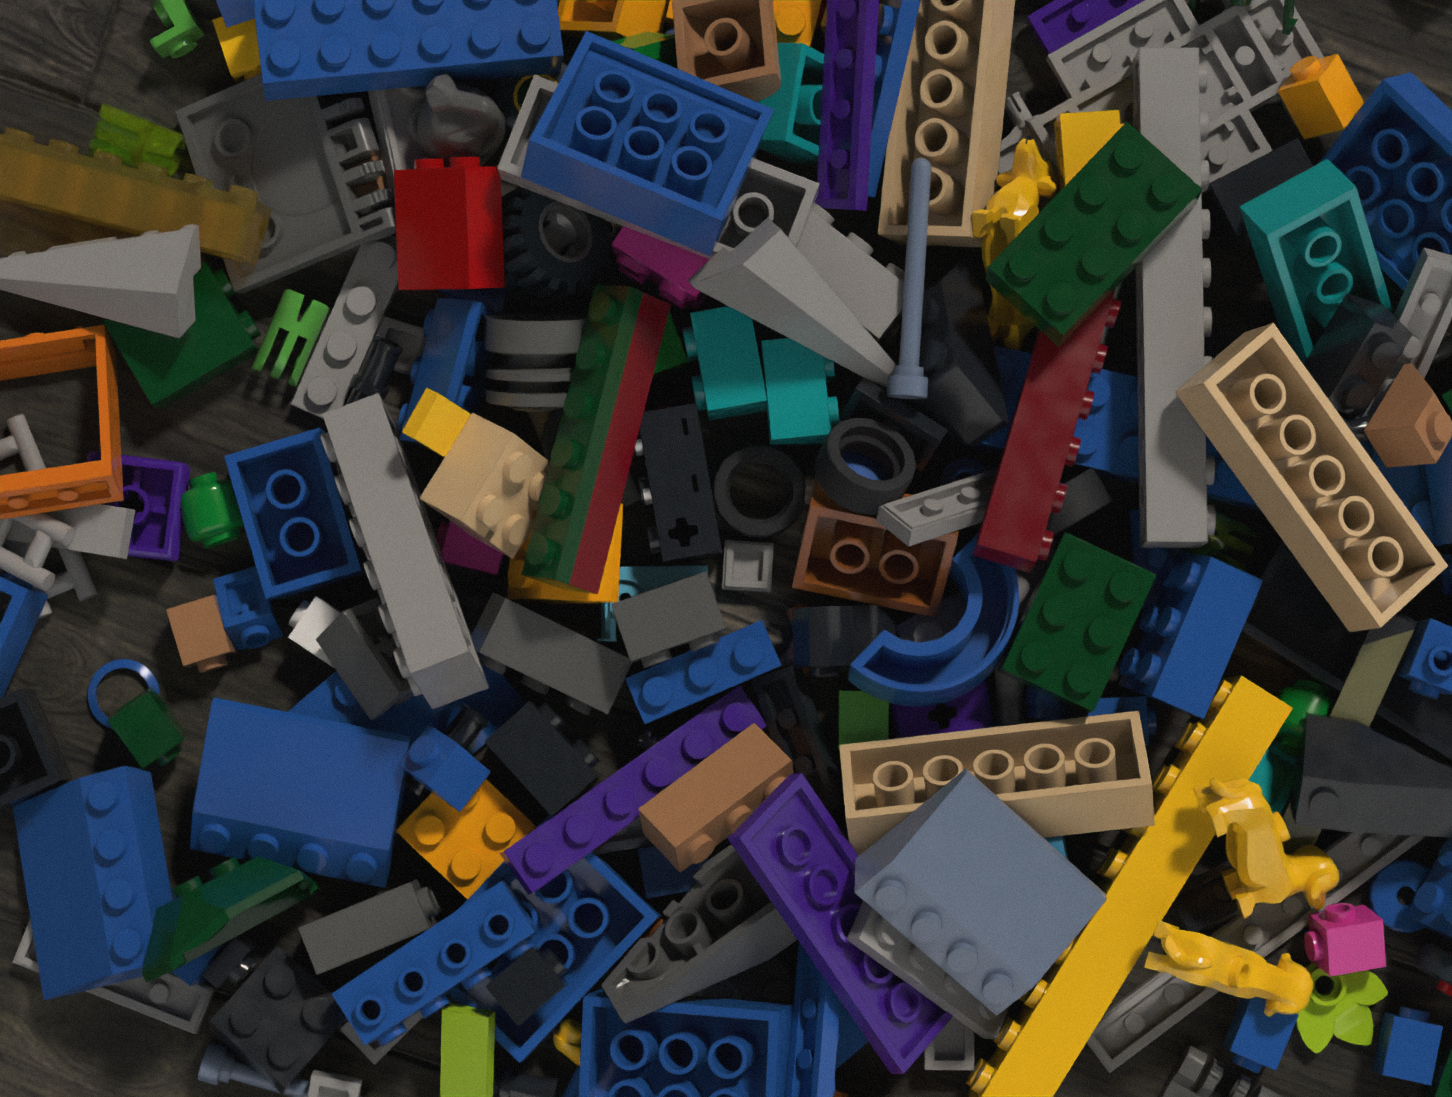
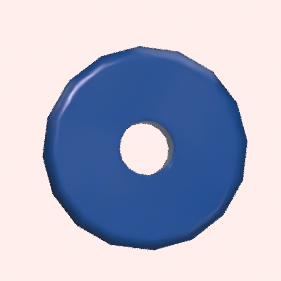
[1367,859,1431,933]

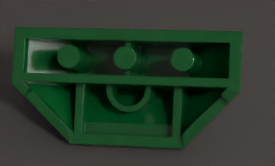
[142,856,321,983]

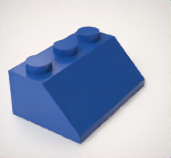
[397,298,497,452]

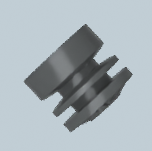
[484,313,587,412]

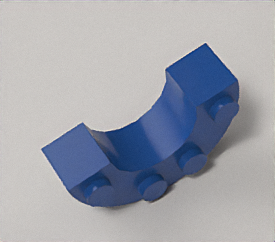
[848,533,1019,706]

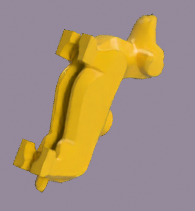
[972,137,1058,351]
[1193,777,1339,919]
[1144,920,1313,1017]

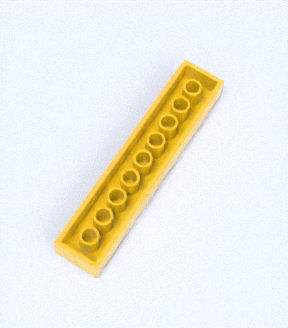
[966,676,1293,1097]

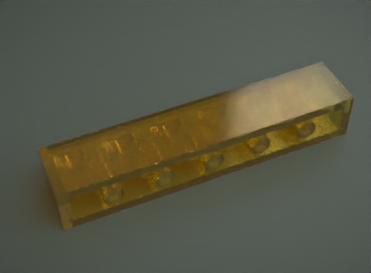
[0,127,272,266]

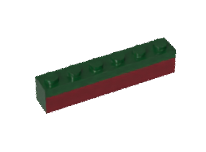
[521,284,671,594]

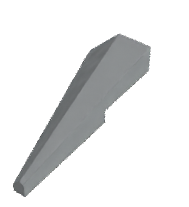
[688,218,897,389]
[0,224,201,338]

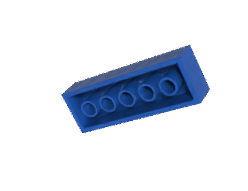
[253,0,563,101]

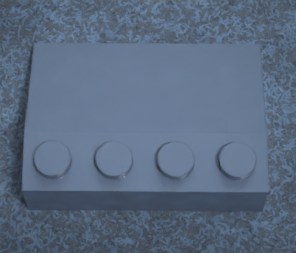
[854,769,1107,1016]

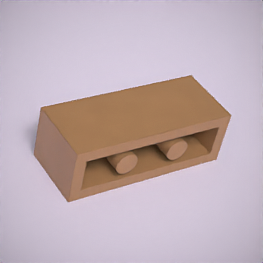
[638,723,794,873]

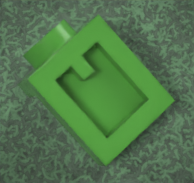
[150,0,205,58]

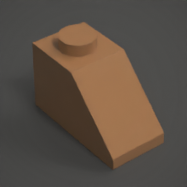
[1364,363,1452,468]

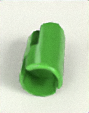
[251,289,329,387]

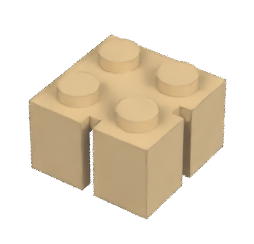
[419,413,550,559]

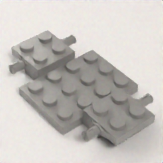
[998,0,1324,213]

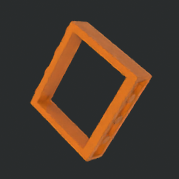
[0,325,124,520]

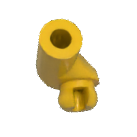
[553,1019,582,1066]

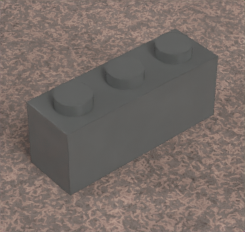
[471,592,633,716]

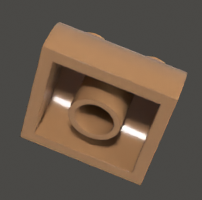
[672,0,781,102]

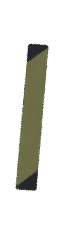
[1282,615,1415,855]

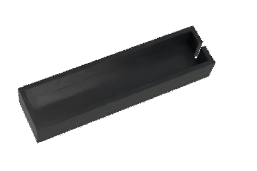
[1239,540,1452,767]

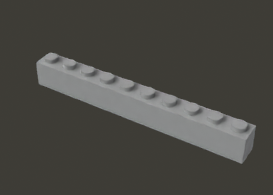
[1132,47,1216,548]

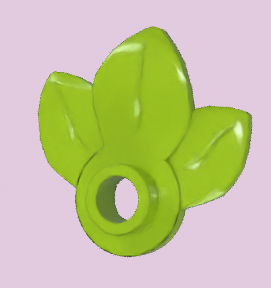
[1296,962,1388,1053]

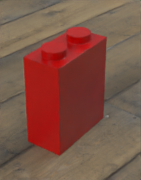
[394,157,505,290]

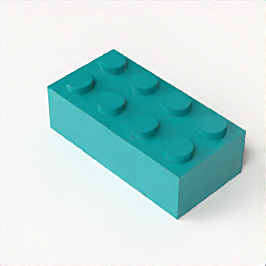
[1239,159,1394,365]

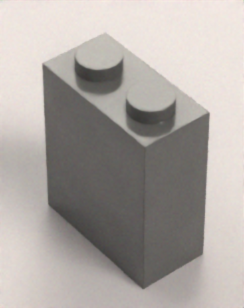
[298,878,442,975]

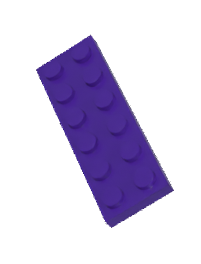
[728,773,953,1074]

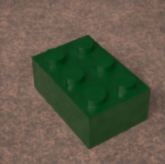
[996,532,1156,713]

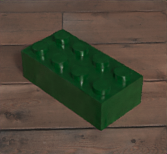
[985,122,1202,347]

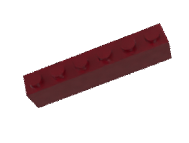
[972,288,1121,573]

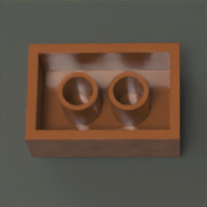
[792,475,959,618]

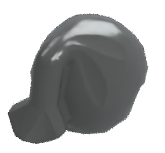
[417,73,506,167]

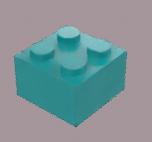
[758,43,824,165]
[683,306,767,421]
[760,338,839,448]

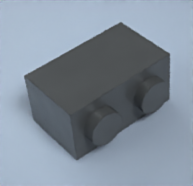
[611,572,726,668]

